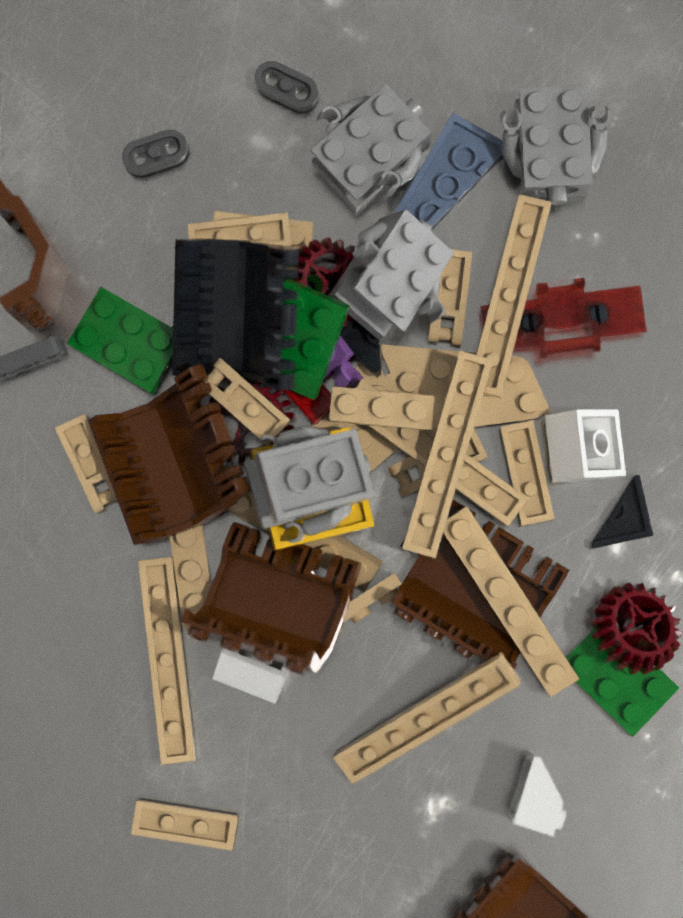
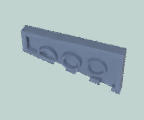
[394,113,503,227]

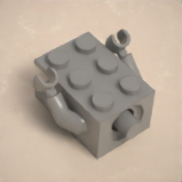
[311,84,432,211]
[500,84,611,205]
[329,209,454,339]
[243,426,375,543]

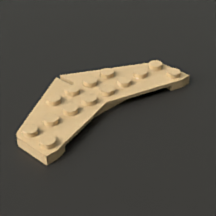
[310,344,551,472]

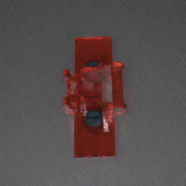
[480,278,647,359]

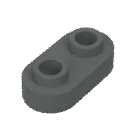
[255,61,318,111]
[122,129,188,176]

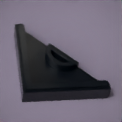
[340,320,382,378]
[590,475,654,549]

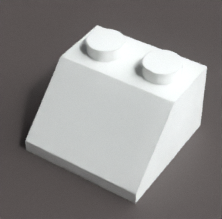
[545,409,626,483]
[212,648,289,704]
[508,752,567,837]

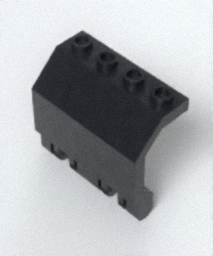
[172,238,299,390]

